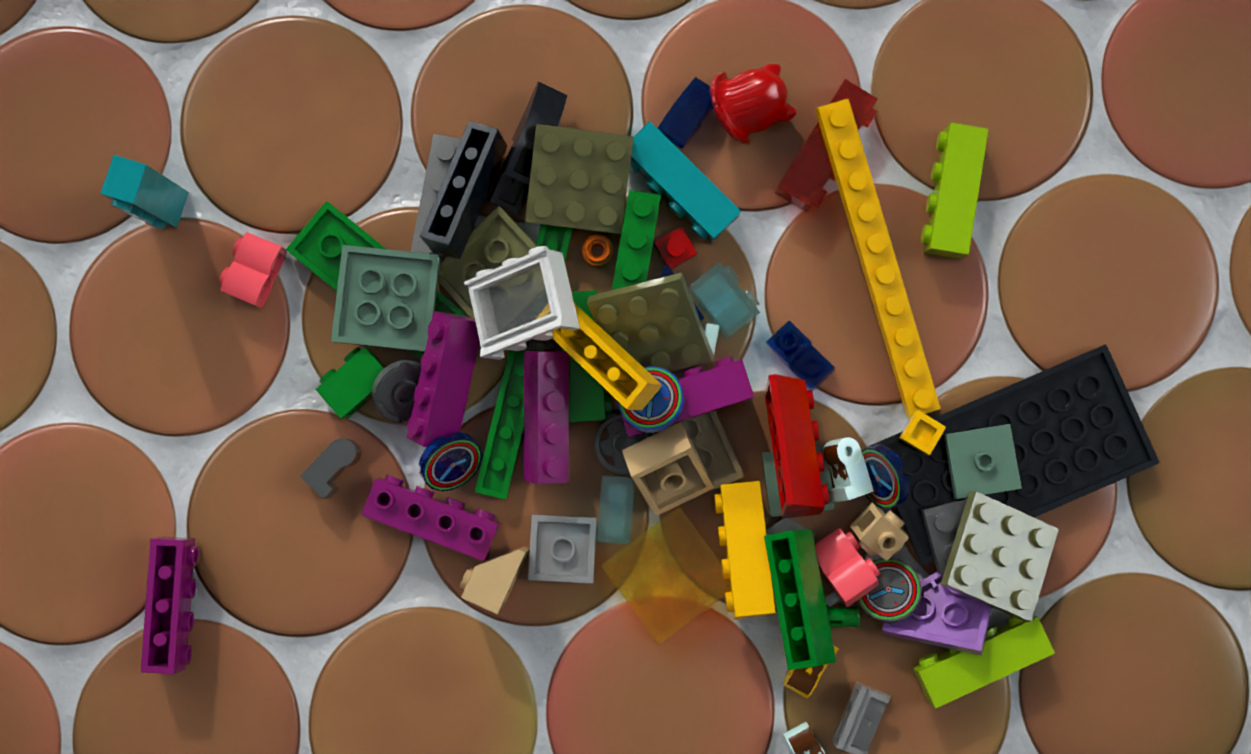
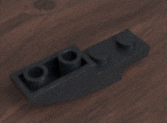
[488,81,568,214]

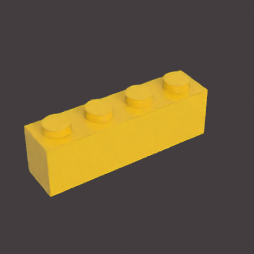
[537,303,663,411]
[714,481,776,620]

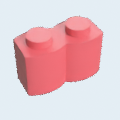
[219,232,287,309]
[815,528,880,607]

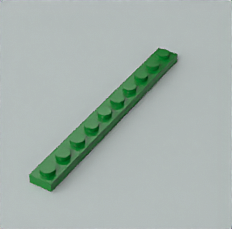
[475,224,574,500]

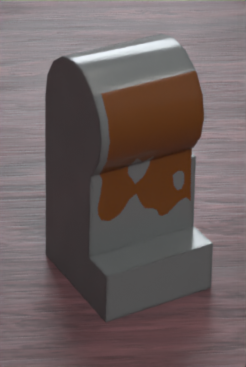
[300,438,361,499]

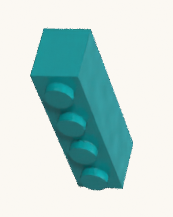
[630,121,741,243]
[100,155,189,230]

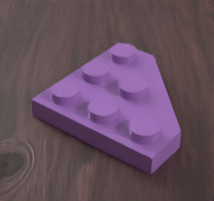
[882,571,992,656]

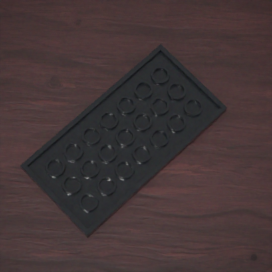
[868,344,1160,566]

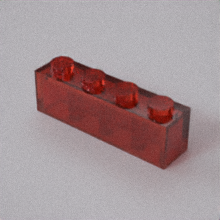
[775,79,878,213]

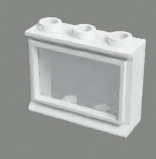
[464,246,580,360]

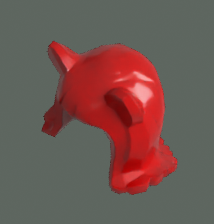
[709,64,797,144]

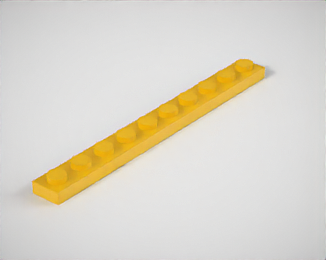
[815,99,941,419]

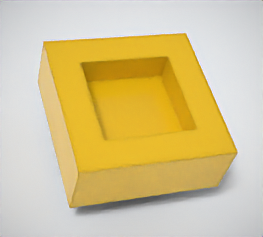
[899,410,946,455]

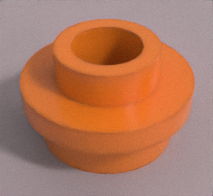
[582,234,614,267]

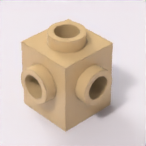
[850,502,909,561]

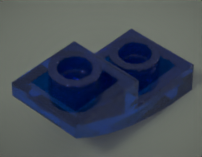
[658,77,714,149]
[766,320,835,392]

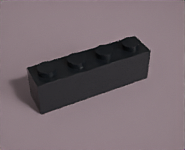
[420,121,508,259]

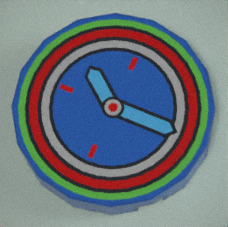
[618,366,685,433]

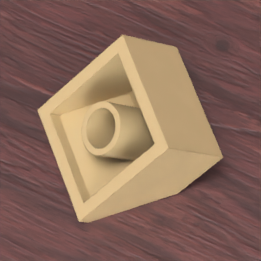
[622,422,714,516]
[459,546,530,614]

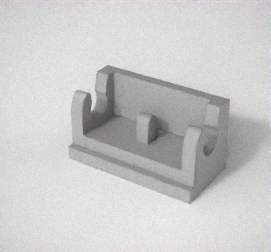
[832,681,891,754]

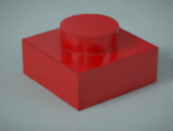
[654,226,697,271]

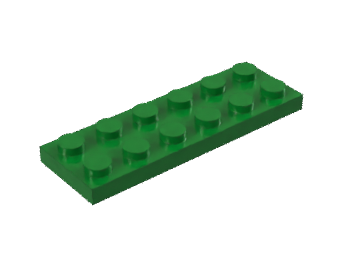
[286,201,471,360]

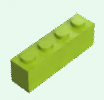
[921,122,989,259]
[912,615,1055,709]

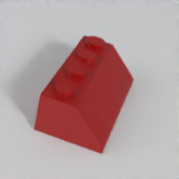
[764,374,829,519]

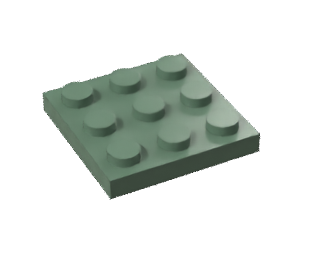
[331,245,441,352]

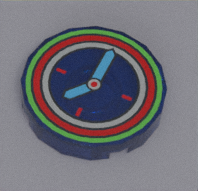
[419,432,483,491]
[861,445,910,509]

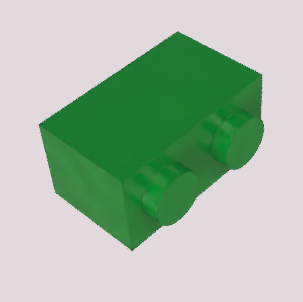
[315,346,386,420]

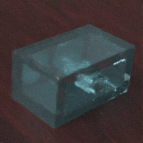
[688,262,760,339]
[597,476,635,544]

